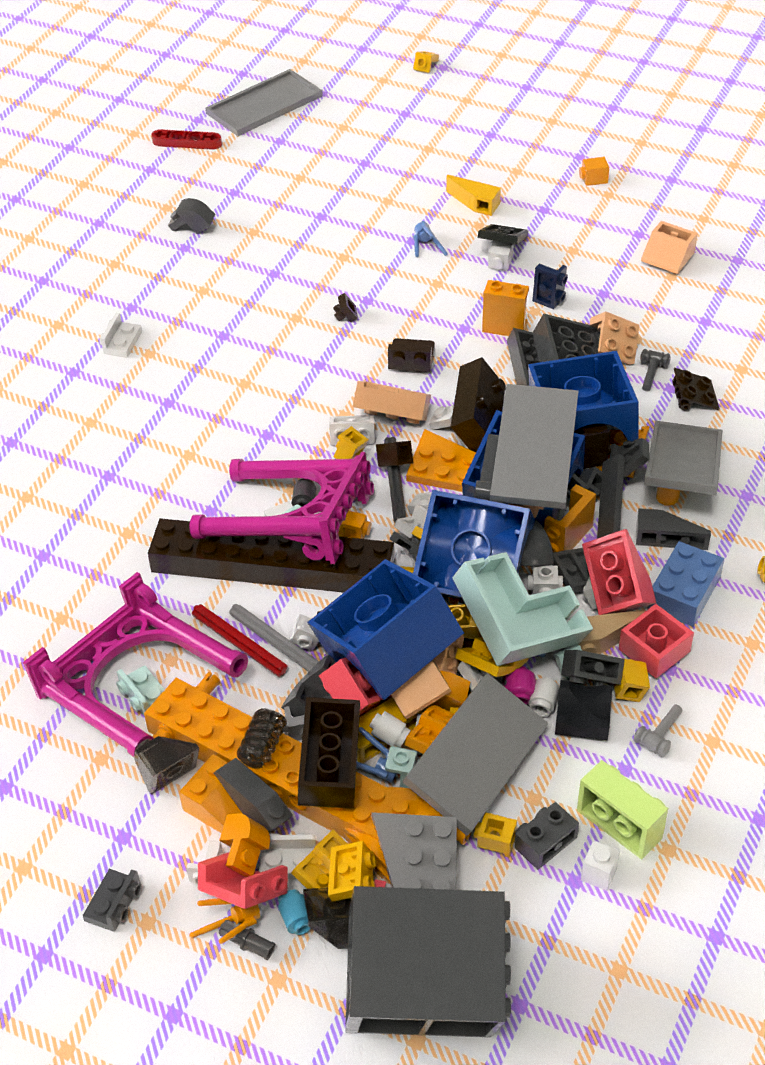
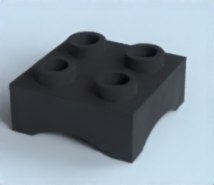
[555,680,613,741]

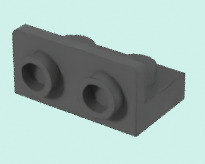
[82,868,142,932]

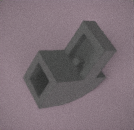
[168,198,216,234]

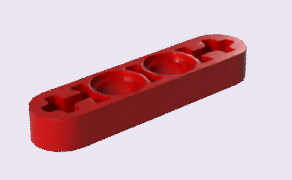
[151,129,222,150]

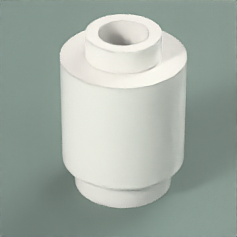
[529,677,560,717]
[369,711,411,747]

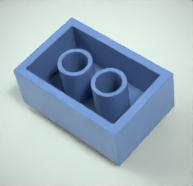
[647,541,725,627]

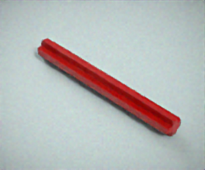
[192,604,288,677]

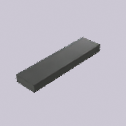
[597,454,625,539]

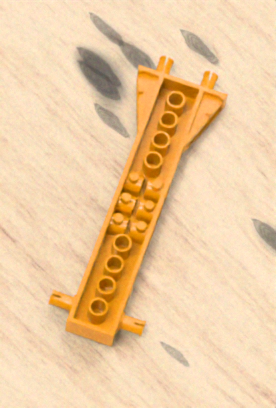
[144,672,471,884]

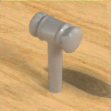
[634,704,683,757]

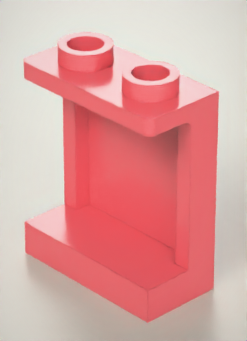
[198,852,288,909]

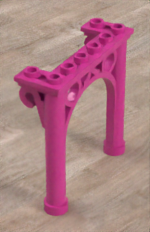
[190,452,374,564]
[23,572,248,760]

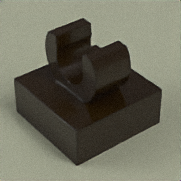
[333,293,358,322]

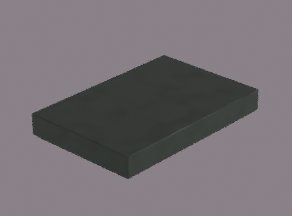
[477,224,528,244]

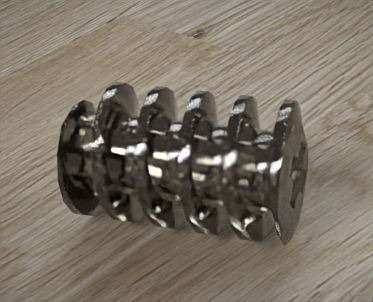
[237,708,287,769]

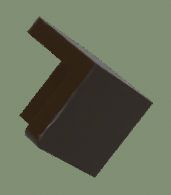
[376,440,413,467]

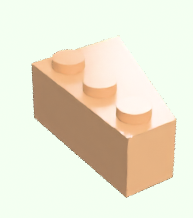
[353,381,431,424]

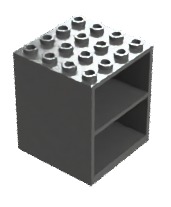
[345,886,511,1037]

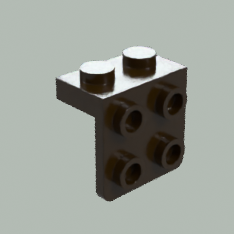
[388,338,435,372]

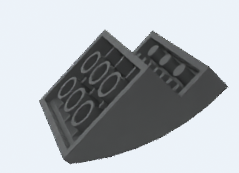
[507,313,600,386]

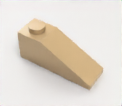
[569,610,644,654]

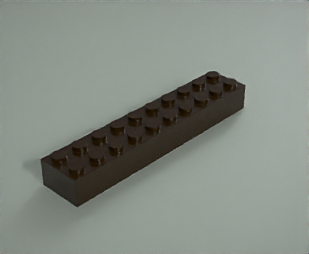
[148,518,395,593]

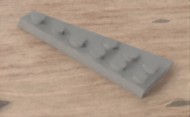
[371,812,457,890]

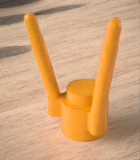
[190,898,260,944]

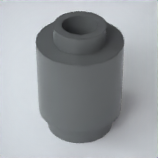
[291,478,317,507]

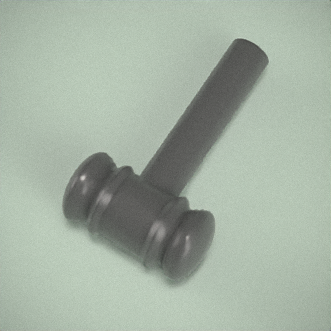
[640,349,671,391]

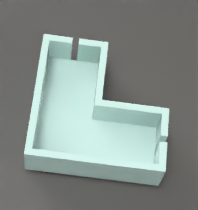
[453,552,593,666]

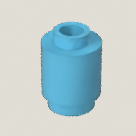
[278,889,315,935]

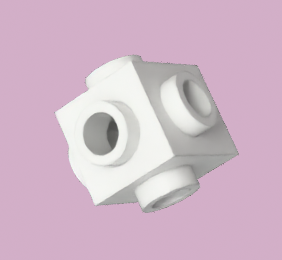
[527,565,563,595]

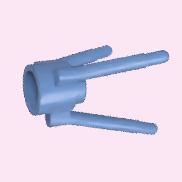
[413,221,448,257]
[356,727,397,783]

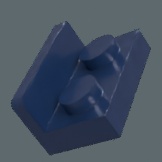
[532,263,568,309]

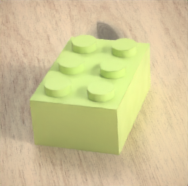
[577,760,668,860]

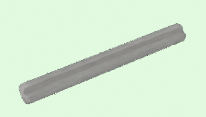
[229,604,319,672]

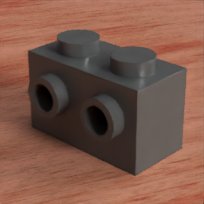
[561,650,625,686]
[514,802,579,870]

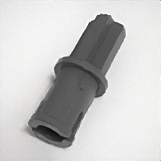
[219,920,276,960]

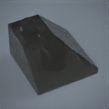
[134,736,199,795]
[303,887,351,949]

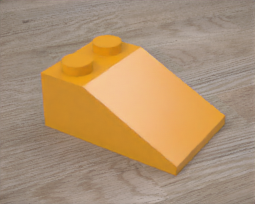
[179,754,242,833]

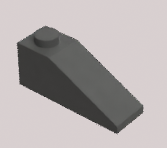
[636,508,711,550]
[214,758,293,834]

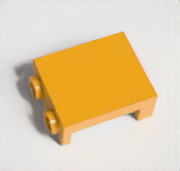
[482,280,529,336]
[544,484,596,552]

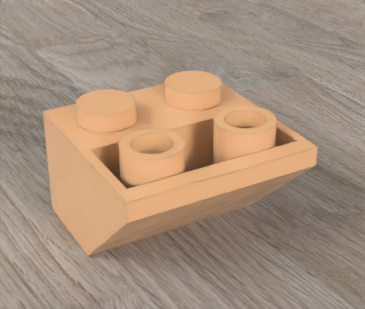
[641,221,698,274]

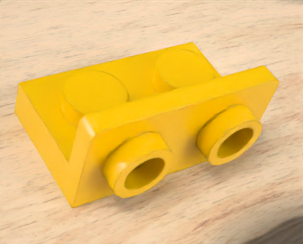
[328,841,376,902]

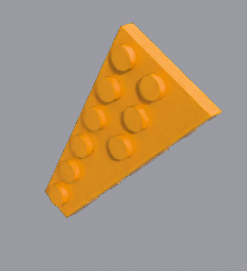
[406,429,476,492]

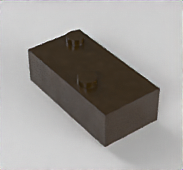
[450,357,506,452]
[298,697,360,809]

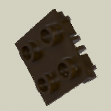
[672,367,720,411]

